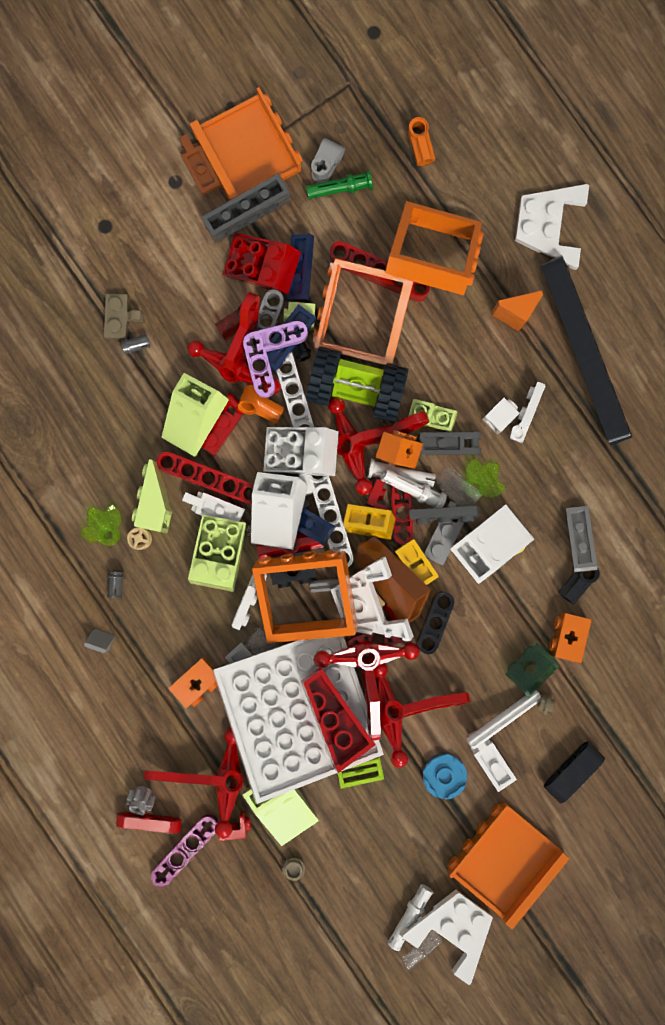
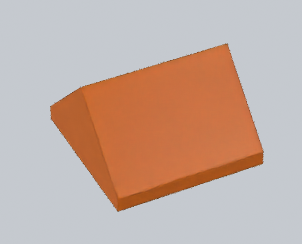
[491,291,543,332]

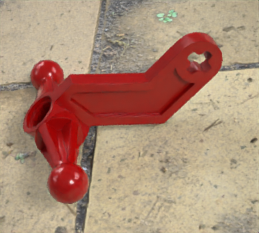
[187,292,281,395]
[328,397,429,496]
[313,641,420,741]
[374,663,471,768]
[143,727,243,838]

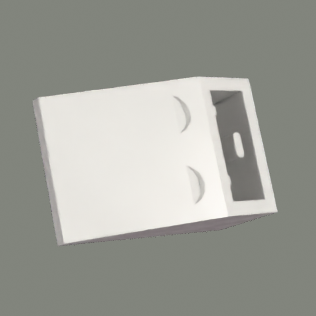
[263,427,339,476]
[251,472,308,550]
[450,504,534,584]

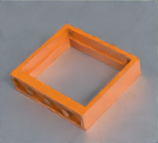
[385,201,484,296]
[312,259,413,365]
[252,549,358,643]

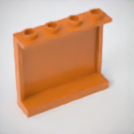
[190,87,303,201]
[447,801,570,930]

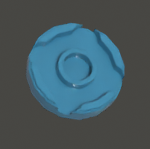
[423,753,467,799]

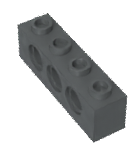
[201,173,290,244]

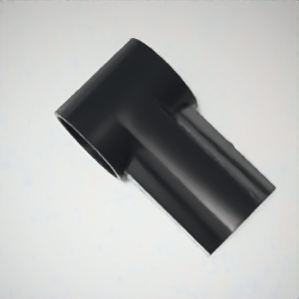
[558,567,600,605]

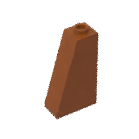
[354,536,431,623]

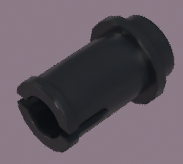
[294,342,311,362]

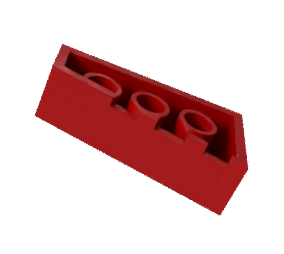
[300,668,375,773]

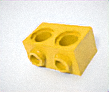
[343,504,395,540]
[394,539,439,585]

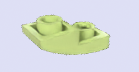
[408,399,458,432]

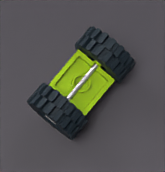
[306,346,409,423]

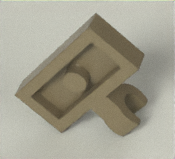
[104,294,144,340]

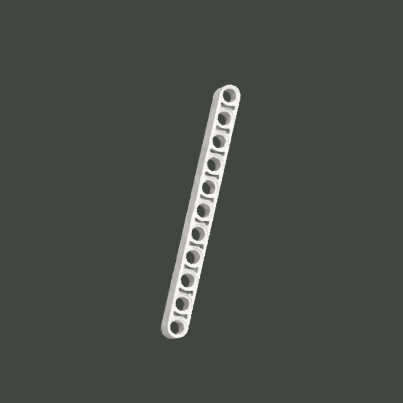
[277,352,353,567]

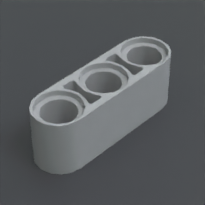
[250,290,284,354]

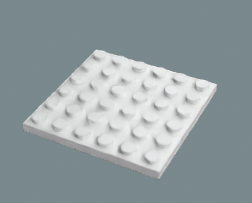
[212,636,384,804]

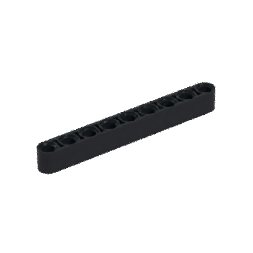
[541,255,632,446]

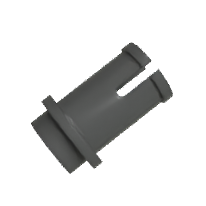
[121,334,150,355]
[107,570,125,599]

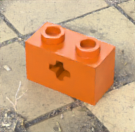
[375,430,423,469]
[549,612,591,663]
[168,656,217,708]

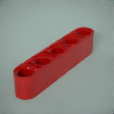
[330,241,430,302]
[157,452,254,505]

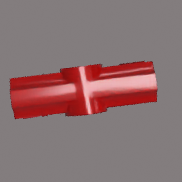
[256,532,325,559]

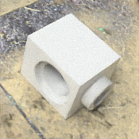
[482,398,519,435]

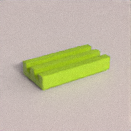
[338,756,384,789]

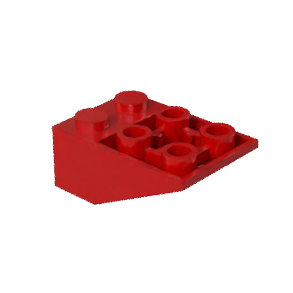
[222,233,301,294]

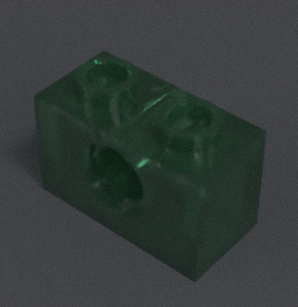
[505,643,560,698]

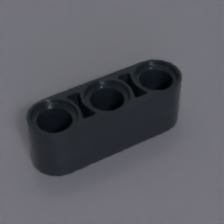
[416,592,454,655]
[543,741,605,804]

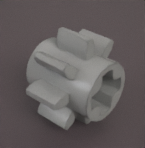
[126,786,155,815]

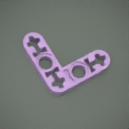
[243,321,308,398]

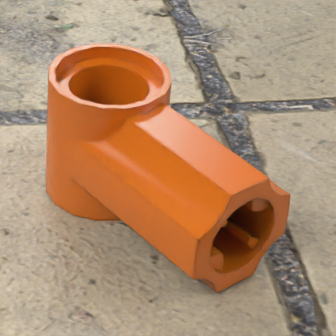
[407,117,435,166]
[238,385,284,424]

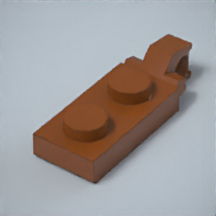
[179,134,221,196]

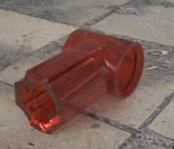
[215,304,242,341]

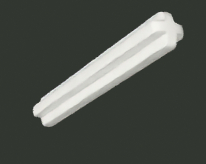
[466,690,542,748]

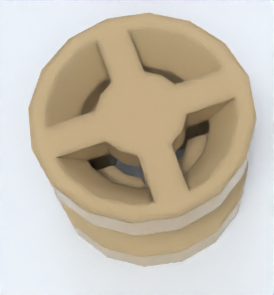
[127,527,152,550]

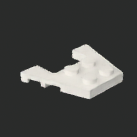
[515,184,589,270]
[331,556,414,641]
[400,890,493,985]

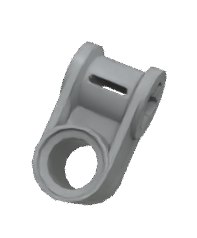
[311,138,345,184]

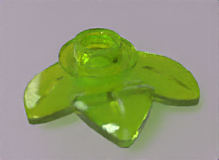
[464,459,506,498]
[80,505,122,546]

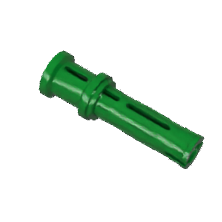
[306,170,373,200]

